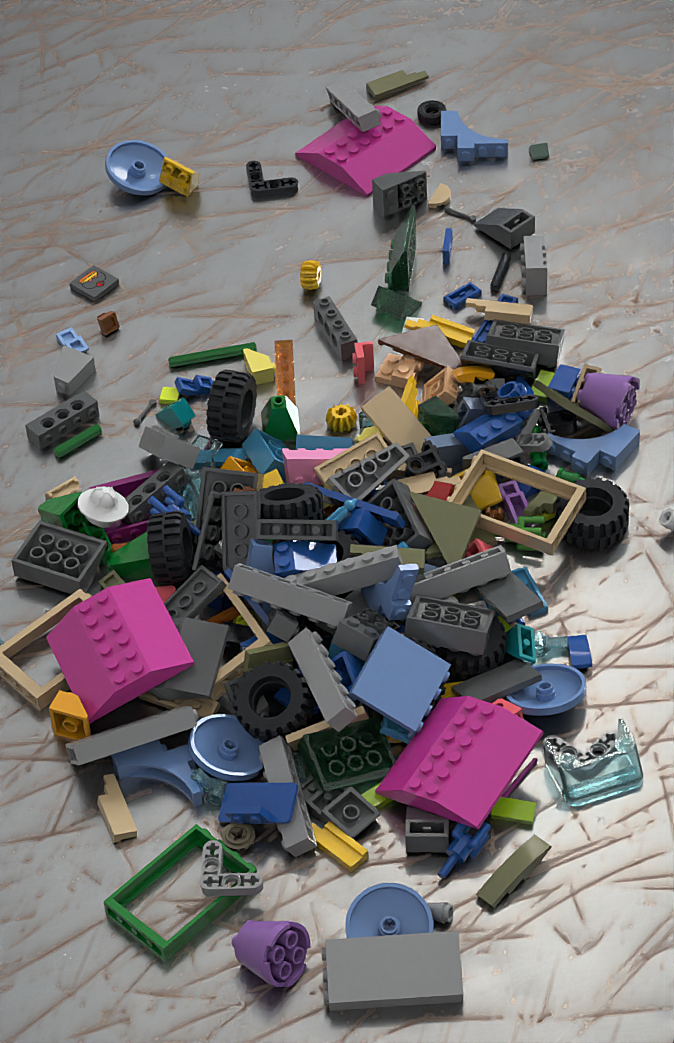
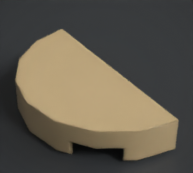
[428,183,451,209]
[45,476,79,499]

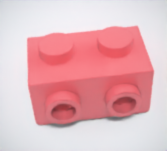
[352,341,374,385]

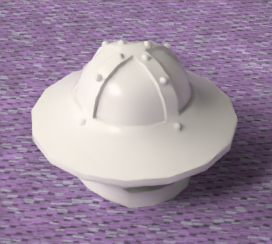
[78,486,129,528]

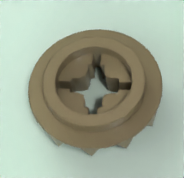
[221,823,256,852]

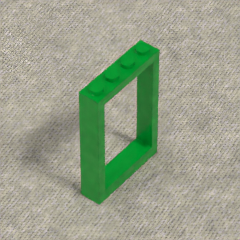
[103,824,257,962]

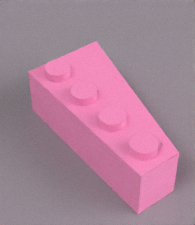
[281,448,346,486]

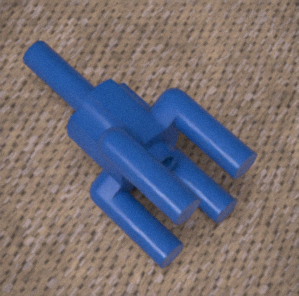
[148,485,201,538]
[438,822,491,879]

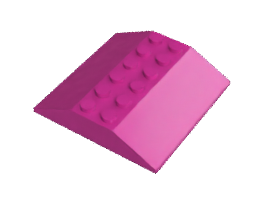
[295,106,436,197]
[46,578,195,724]
[375,696,544,829]

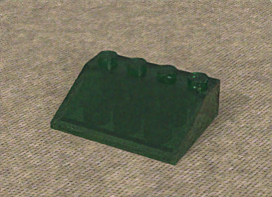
[385,206,417,292]
[297,716,396,793]

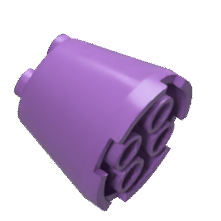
[577,373,640,430]
[231,920,311,987]

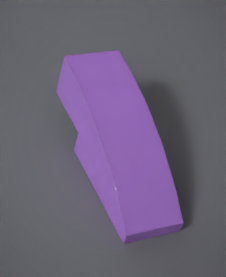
[498,480,533,526]

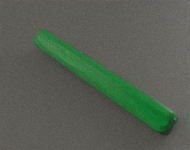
[168,342,257,367]

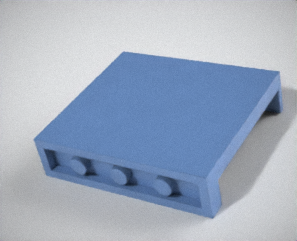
[347,626,451,737]

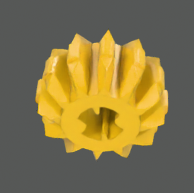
[300,260,322,290]
[326,403,357,433]

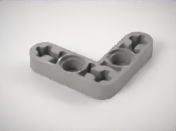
[513,408,553,452]
[543,730,620,777]
[200,840,264,896]

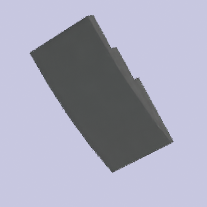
[301,769,381,839]

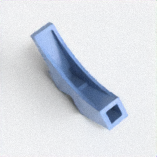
[441,111,508,161]
[546,424,640,476]
[246,538,276,616]
[360,564,419,621]
[111,739,204,807]

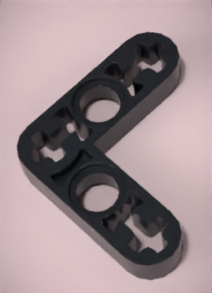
[246,161,299,198]
[479,387,539,415]

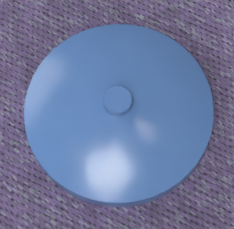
[105,140,168,195]
[505,663,587,716]
[188,714,265,781]
[345,883,433,938]

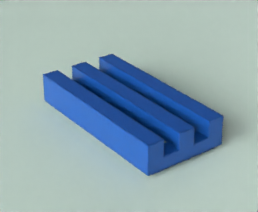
[442,228,453,264]
[443,282,482,310]

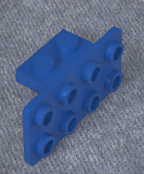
[218,782,298,824]

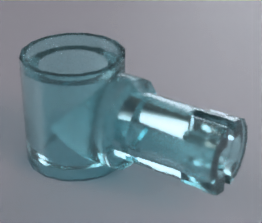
[534,630,568,657]
[190,768,228,806]

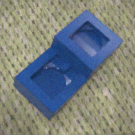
[174,375,213,395]
[566,635,593,669]

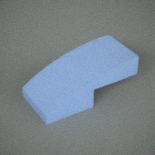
[56,327,89,353]

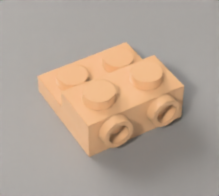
[375,353,424,389]
[421,366,459,414]

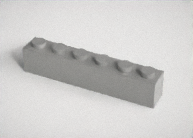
[326,80,381,132]
[284,545,404,596]
[409,545,512,607]
[228,563,352,629]
[288,628,357,732]
[259,735,317,857]

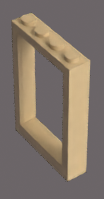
[446,449,586,556]
[211,573,273,701]
[0,589,92,711]

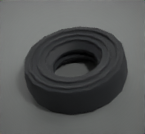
[417,100,447,125]

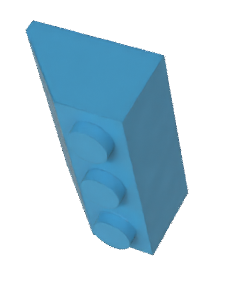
[242,428,286,480]
[296,435,356,450]

